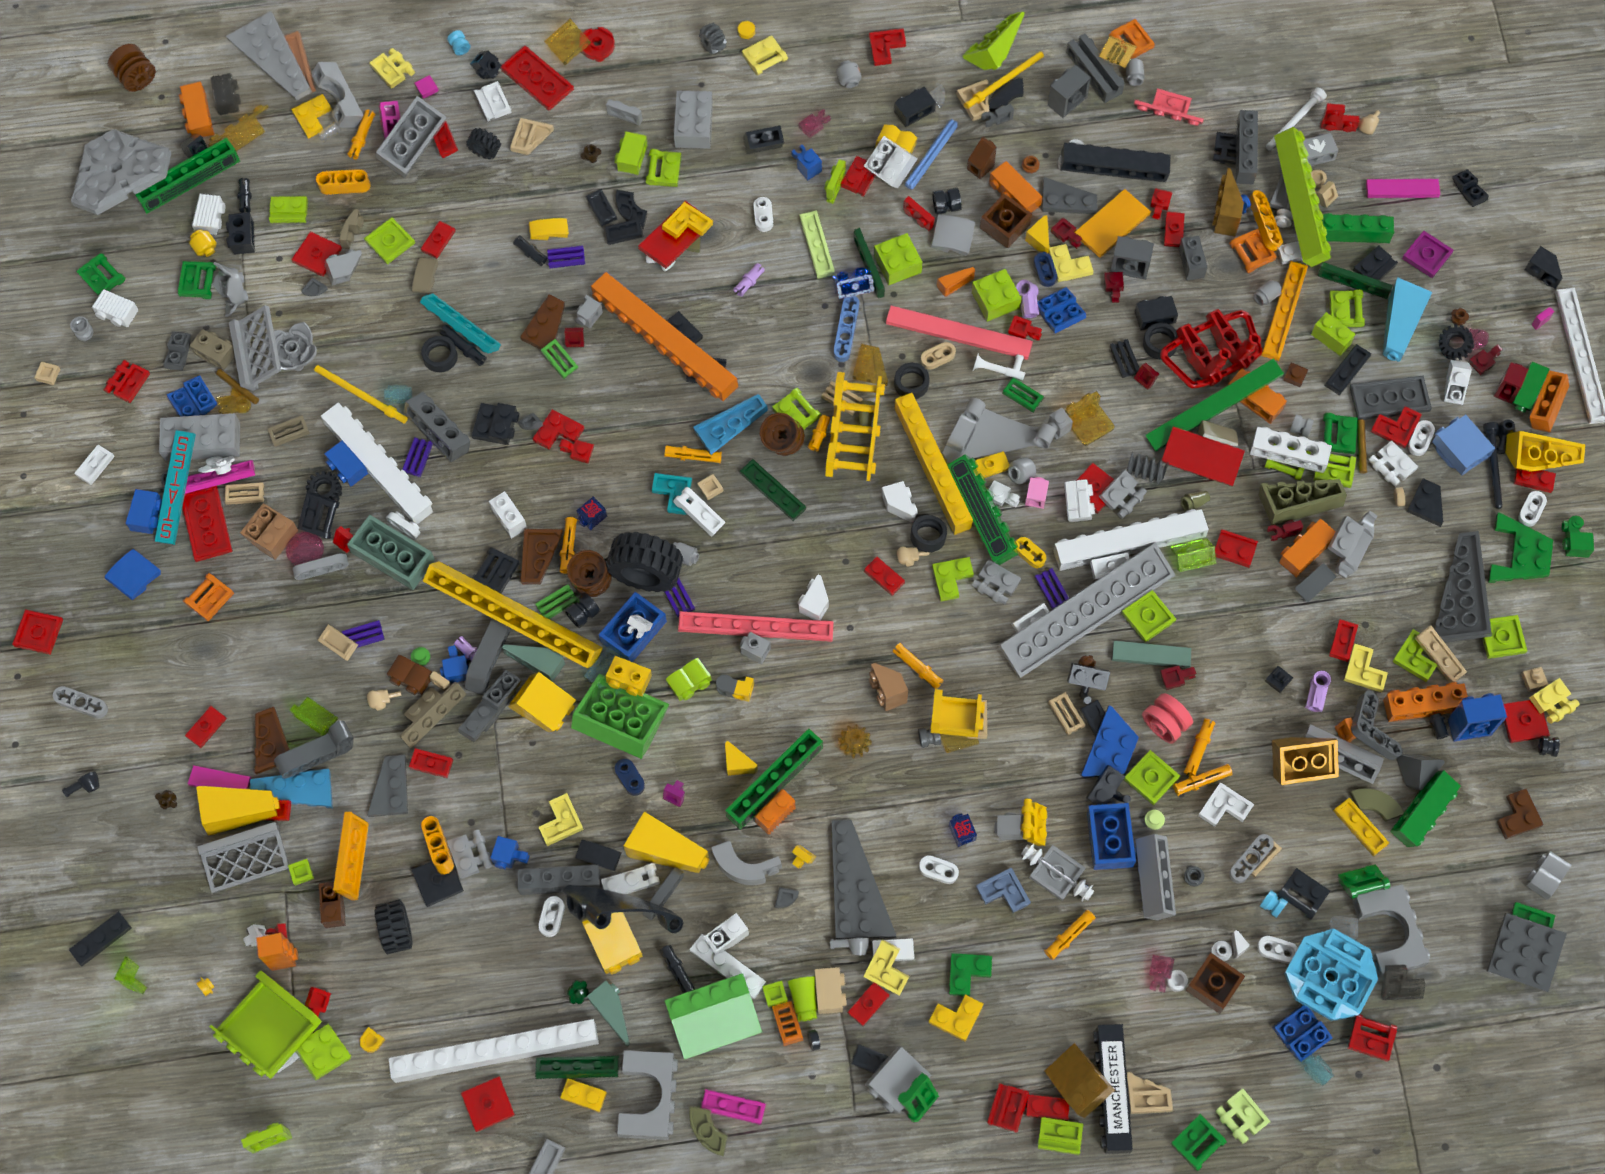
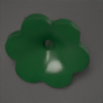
[567,980,589,1004]

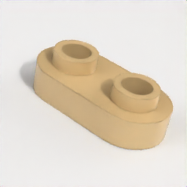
[921,342,956,370]

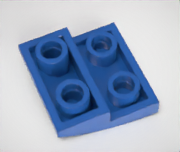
[1037,287,1086,334]
[167,375,217,417]
[105,549,161,600]
[1272,1004,1333,1062]

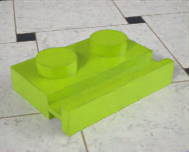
[824,159,846,204]
[269,196,308,223]
[1037,1117,1083,1155]

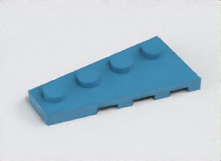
[693,394,768,455]
[250,769,333,808]

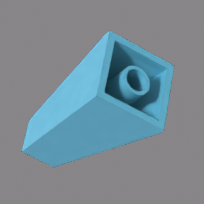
[1382,278,1432,362]

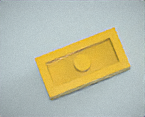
[561,1078,607,1113]

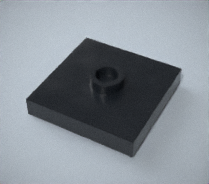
[412,860,464,907]

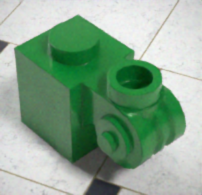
[1561,516,1594,558]

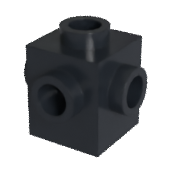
[470,50,502,79]

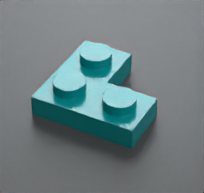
[652,473,692,515]

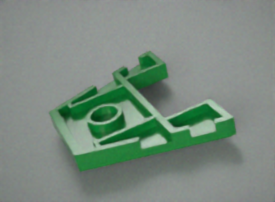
[1488,512,1554,583]

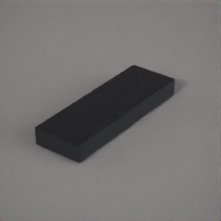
[1324,344,1372,396]

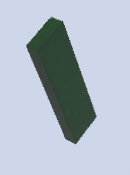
[853,228,885,299]
[1317,262,1393,299]
[740,459,806,521]
[535,1056,619,1079]

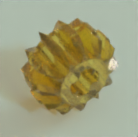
[838,724,872,759]

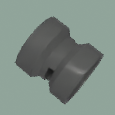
[918,728,941,748]

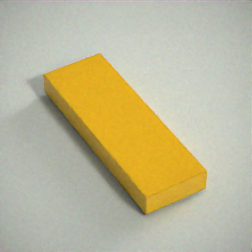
[1333,798,1389,857]

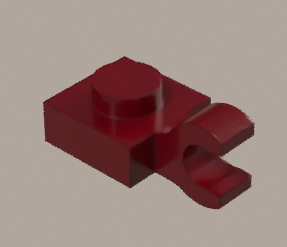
[1051,218,1082,249]
[1104,272,1124,303]
[1468,344,1503,375]
[1267,520,1303,541]
[1160,665,1197,690]

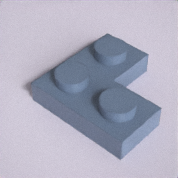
[976,868,1031,913]

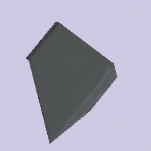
[1396,754,1445,791]

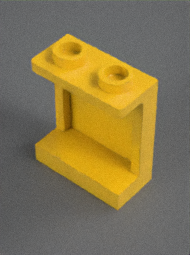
[931,689,985,738]

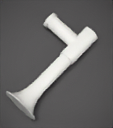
[973,353,1025,380]

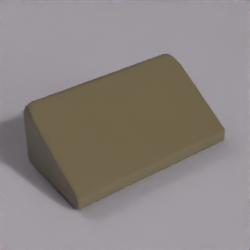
[1198,420,1239,447]

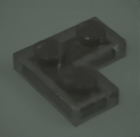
[1381,964,1426,1000]

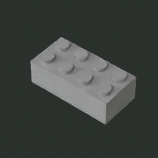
[375,96,447,178]
[159,413,240,461]

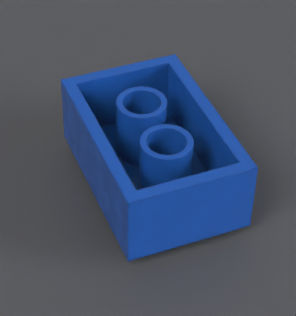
[599,592,667,662]
[1447,693,1507,742]
[1086,803,1136,870]

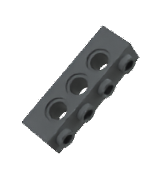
[1236,110,1258,184]
[404,392,470,462]
[518,865,601,895]

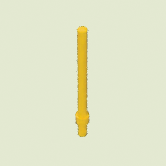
[964,51,1044,109]
[314,365,408,424]

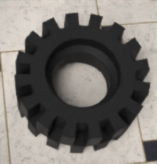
[466,128,501,159]
[1439,324,1474,361]
[306,471,342,508]

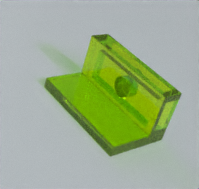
[1171,538,1217,572]
[290,697,339,736]
[114,956,147,994]

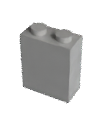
[865,1047,932,1113]

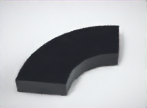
[989,78,1024,112]
[616,189,648,229]

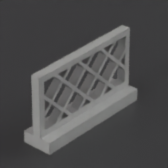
[229,305,281,391]
[197,822,289,893]

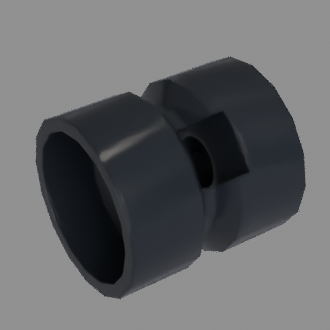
[932,187,962,215]
[564,593,600,629]

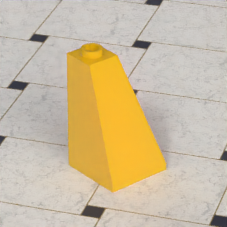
[196,786,280,836]
[624,812,710,873]

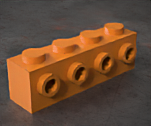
[1383,682,1468,722]

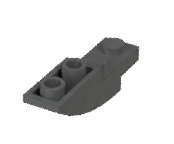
[458,670,521,742]

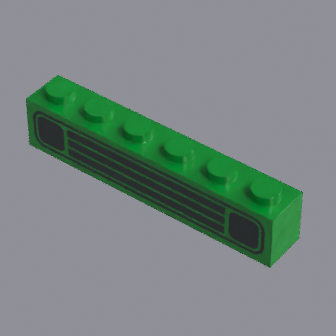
[135,137,240,214]
[947,454,1019,565]
[725,729,823,830]

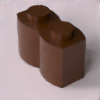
[387,655,432,695]

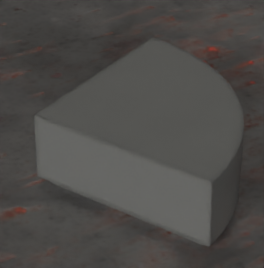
[301,277,328,296]
[518,413,543,430]
[775,887,799,909]

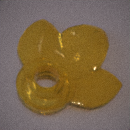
[216,388,251,414]

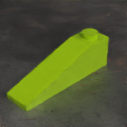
[962,11,1025,70]

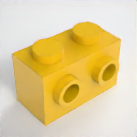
[606,656,652,697]

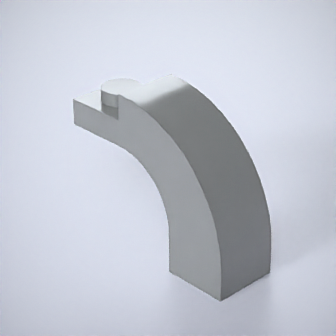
[711,841,782,885]

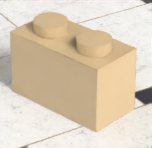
[815,967,846,1014]

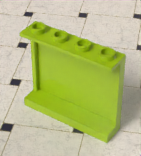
[209,970,322,1079]

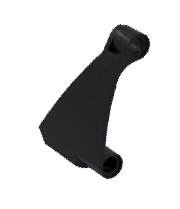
[563,885,684,934]

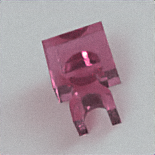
[798,109,831,139]
[1149,955,1175,993]

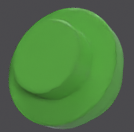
[411,647,431,666]

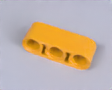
[316,169,371,195]
[421,816,454,874]

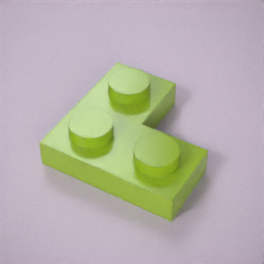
[932,557,974,602]
[1392,629,1437,682]

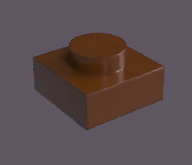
[1283,362,1308,387]

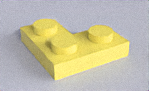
[1049,244,1094,282]
[1344,644,1388,693]
[539,793,584,846]
[863,939,909,996]

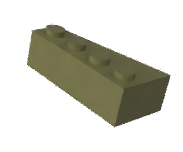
[1258,479,1347,525]

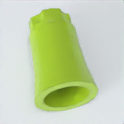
[787,976,818,1022]

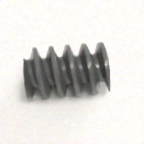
[1127,451,1168,484]

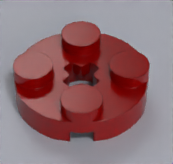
[580,27,615,62]

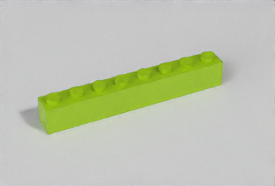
[1274,127,1331,267]

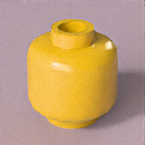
[189,229,217,257]

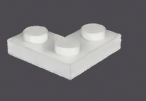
[1198,782,1254,827]

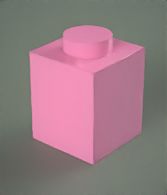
[1025,477,1049,509]

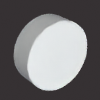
[1166,970,1188,992]

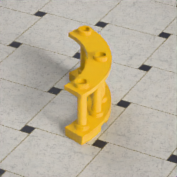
[825,372,885,481]

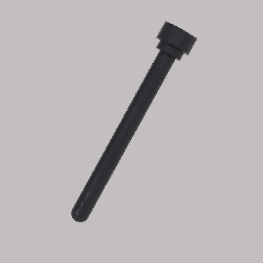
[1483,422,1503,509]

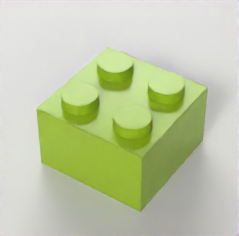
[874,233,923,285]
[971,269,1022,322]

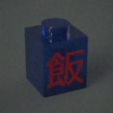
[576,496,607,531]
[949,813,977,847]

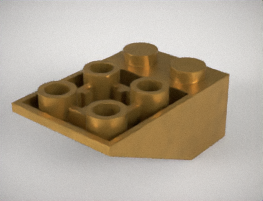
[1212,168,1244,237]

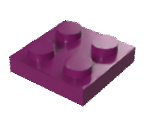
[1402,230,1454,279]

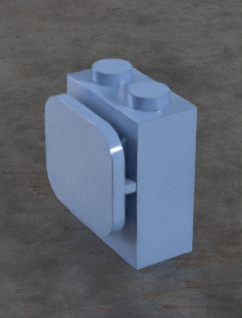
[1433,415,1495,476]

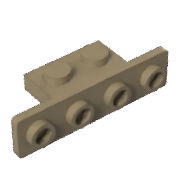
[400,682,466,748]

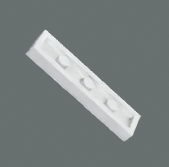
[690,934,767,999]

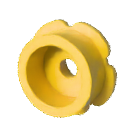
[196,977,214,996]

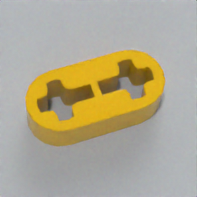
[1016,537,1046,569]

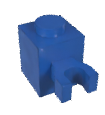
[791,144,822,181]
[440,645,469,684]
[490,836,530,869]

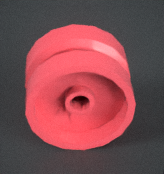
[1142,693,1193,744]

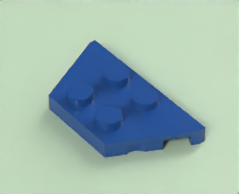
[1080,706,1139,777]

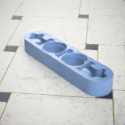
[834,295,859,362]

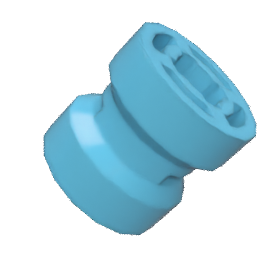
[447,30,471,56]
[1260,890,1288,918]

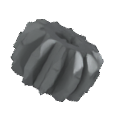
[699,22,727,54]

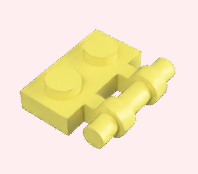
[369,48,415,89]
[1529,678,1579,724]

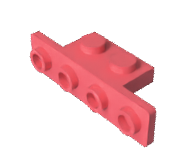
[1134,89,1204,126]

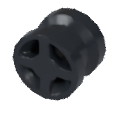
[1538,736,1560,757]

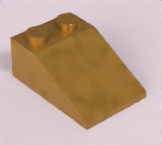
[1272,737,1339,785]
[1044,1043,1115,1118]

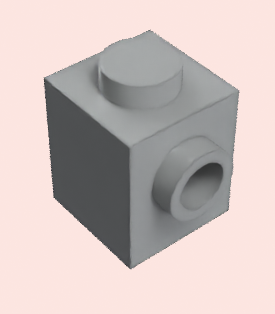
[740,632,771,664]
[994,813,1025,840]

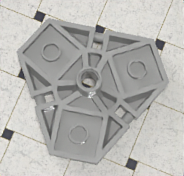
[71,129,171,215]

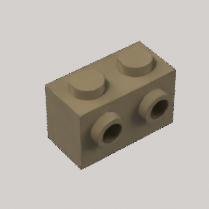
[190,329,235,371]

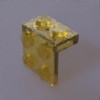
[1065,391,1115,446]

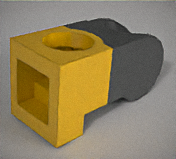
[716,674,754,702]

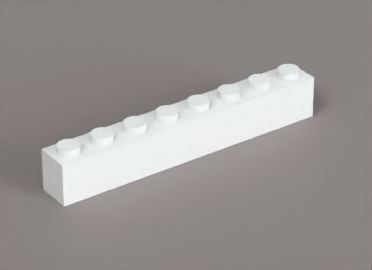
[321,402,433,524]
[1053,509,1209,571]

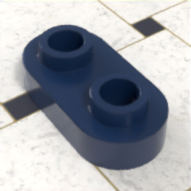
[1034,252,1057,287]
[615,759,645,796]

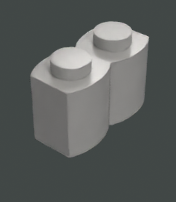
[1526,851,1571,900]

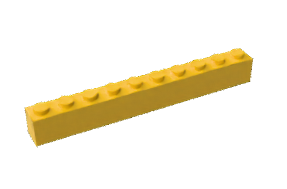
[423,561,603,668]

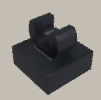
[1265,666,1294,693]

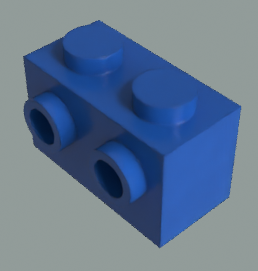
[325,440,369,487]
[125,489,162,534]

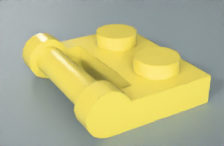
[742,35,788,75]

